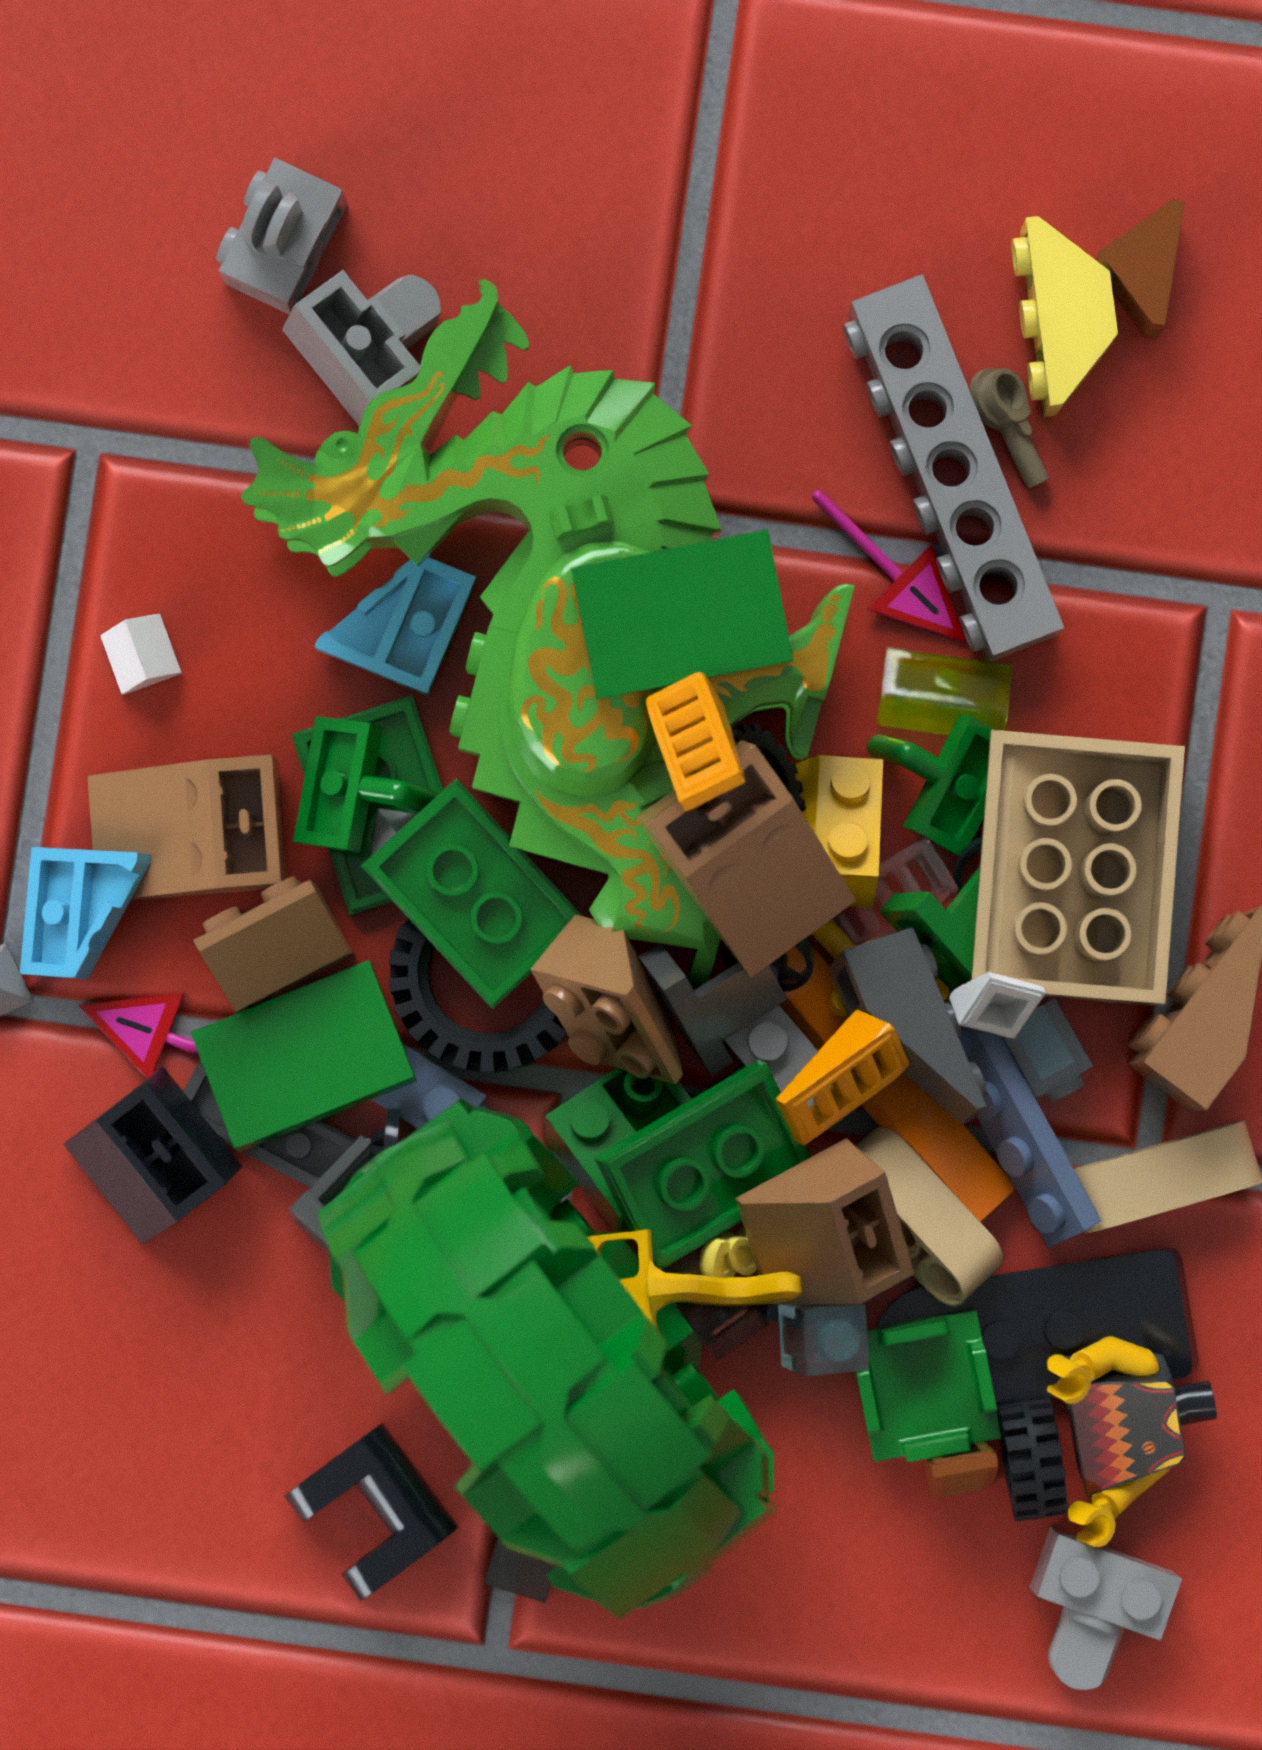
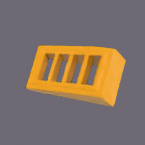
[646,672,746,811]
[775,1009,910,1146]

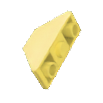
[1011,216,1118,417]

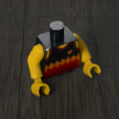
[1047,1336,1217,1547]

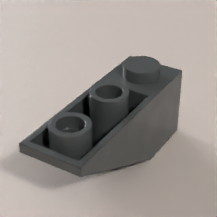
[828,927,987,1125]

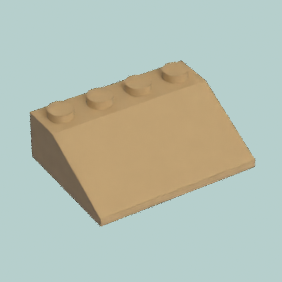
[971,730,1185,1006]

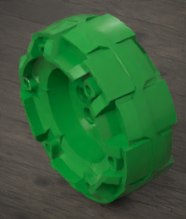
[318,1099,777,1619]

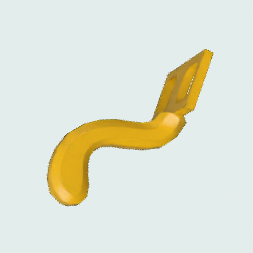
[587,1230,802,1328]

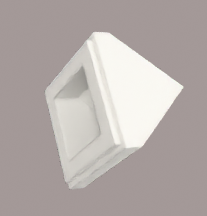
[100,613,182,695]

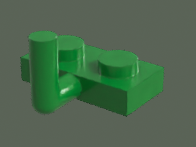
[867,714,994,857]
[293,716,438,853]

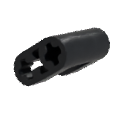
[284,1422,459,1601]

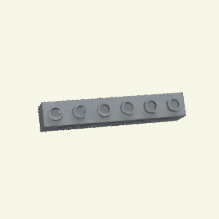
[843,274,1064,663]

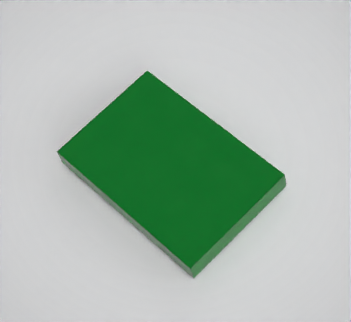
[571,529,794,700]
[291,695,443,916]
[361,778,582,1009]
[191,960,417,1153]
[594,1059,811,1270]

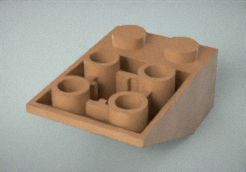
[635,740,857,978]
[88,755,287,900]
[1127,906,1262,1111]

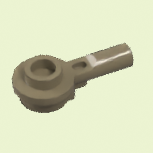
[969,368,1050,489]

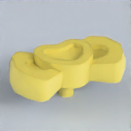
[698,1227,757,1278]

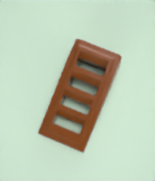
[922,1441,999,1498]

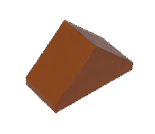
[1095,200,1185,339]

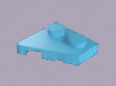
[314,557,477,697]
[20,847,151,980]

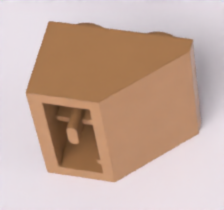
[193,876,354,1013]
[530,914,683,1084]
[735,1139,914,1305]

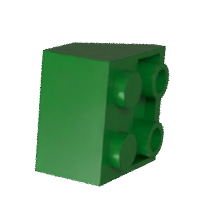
[545,1068,691,1233]

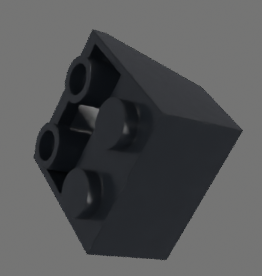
[63,1067,243,1244]

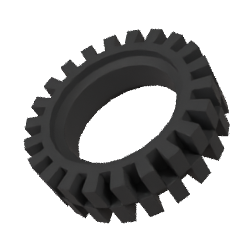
[389,918,567,1073]

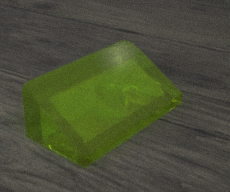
[876,648,1012,736]

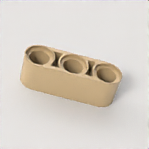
[1074,1120,1262,1233]
[855,1127,1003,1307]

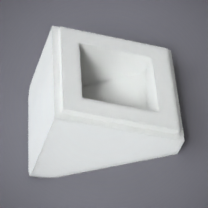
[950,972,1046,1039]

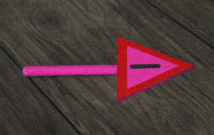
[812,490,967,644]
[78,992,199,1078]

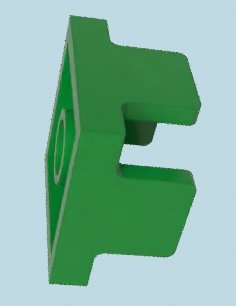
[849,1308,1001,1462]

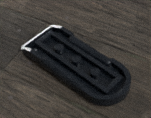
[875,1248,1199,1406]

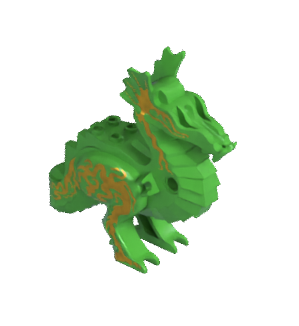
[241,279,855,986]

